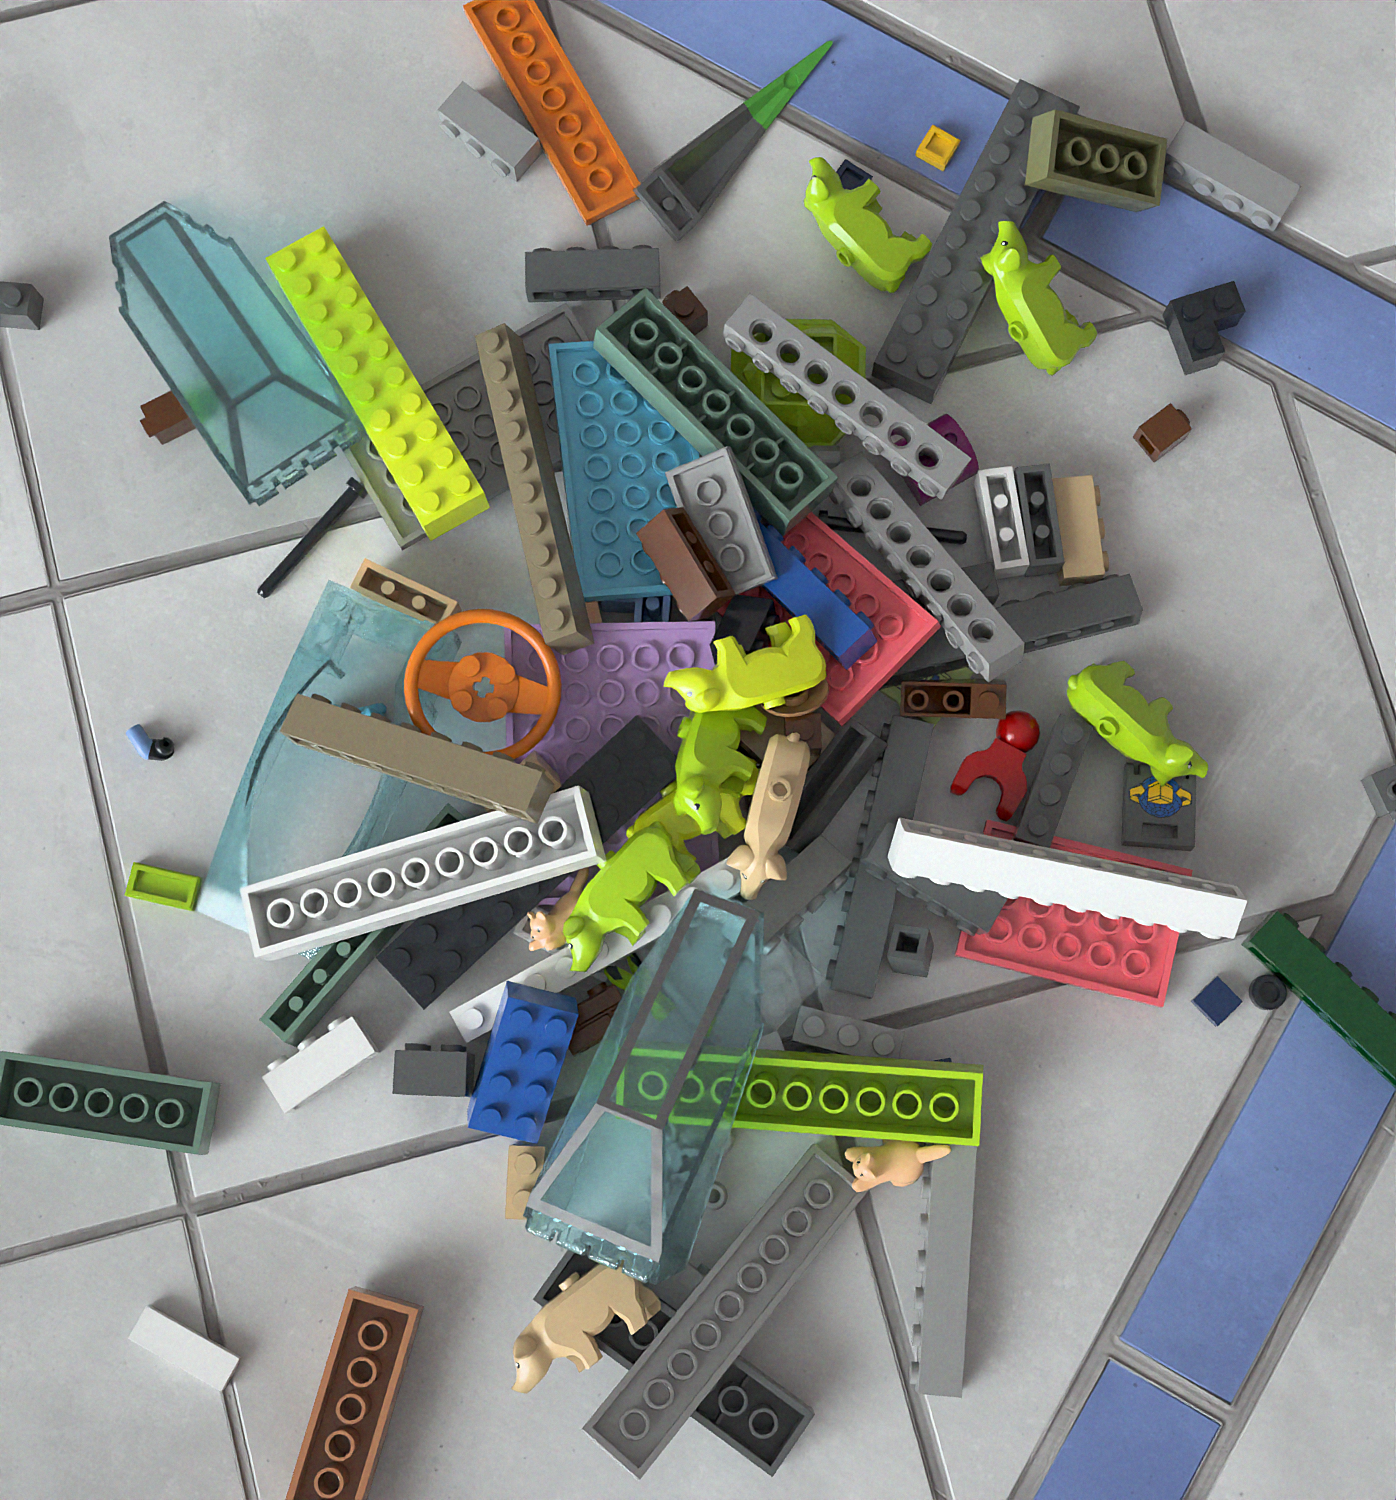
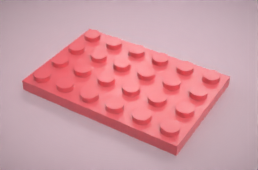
[716,512,941,726]
[954,819,1193,1008]

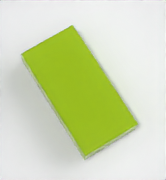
[124,862,203,912]

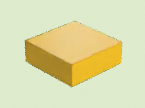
[915,124,961,171]

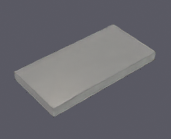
[665,446,778,595]

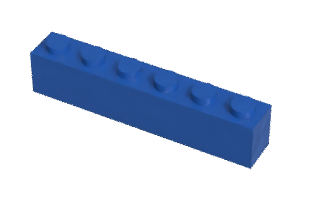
[752,506,877,670]

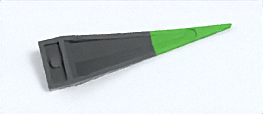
[633,41,833,241]

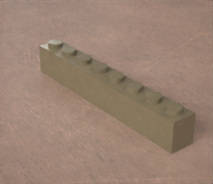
[279,693,555,824]

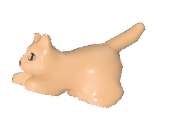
[527,867,589,951]
[845,1139,951,1192]

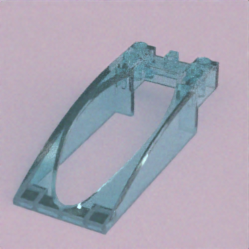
[197,580,462,960]

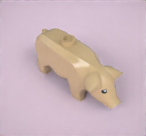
[727,732,810,900]
[511,1251,661,1394]

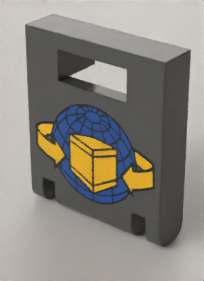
[1121,762,1196,851]

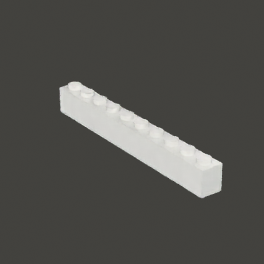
[887,817,1247,939]
[450,857,741,1043]

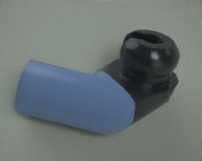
[126,724,174,761]

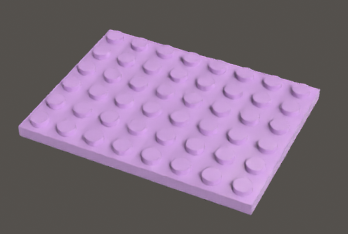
[504,621,719,905]

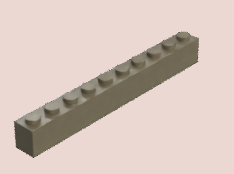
[475,323,594,655]

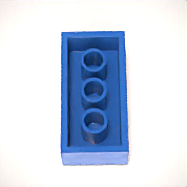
[467,981,579,1144]

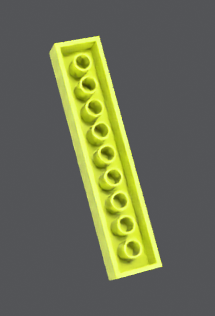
[265,226,490,541]

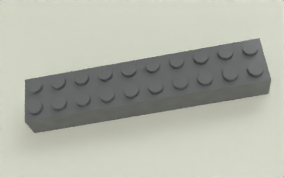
[871,79,1080,404]

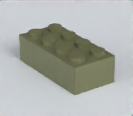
[1025,109,1167,212]

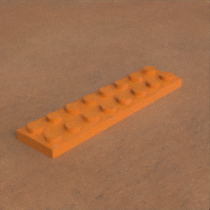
[463,0,640,226]

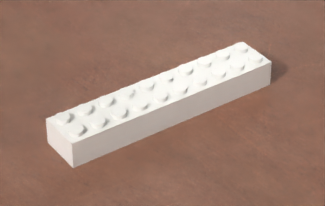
[240,785,606,961]

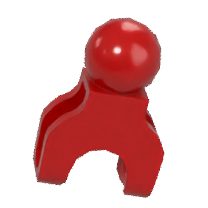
[950,710,1040,822]

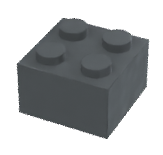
[392,1043,475,1097]

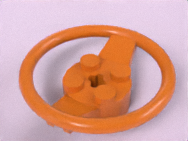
[404,609,562,759]

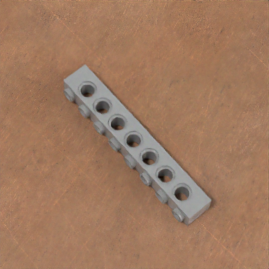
[723,293,972,500]
[829,451,1024,682]

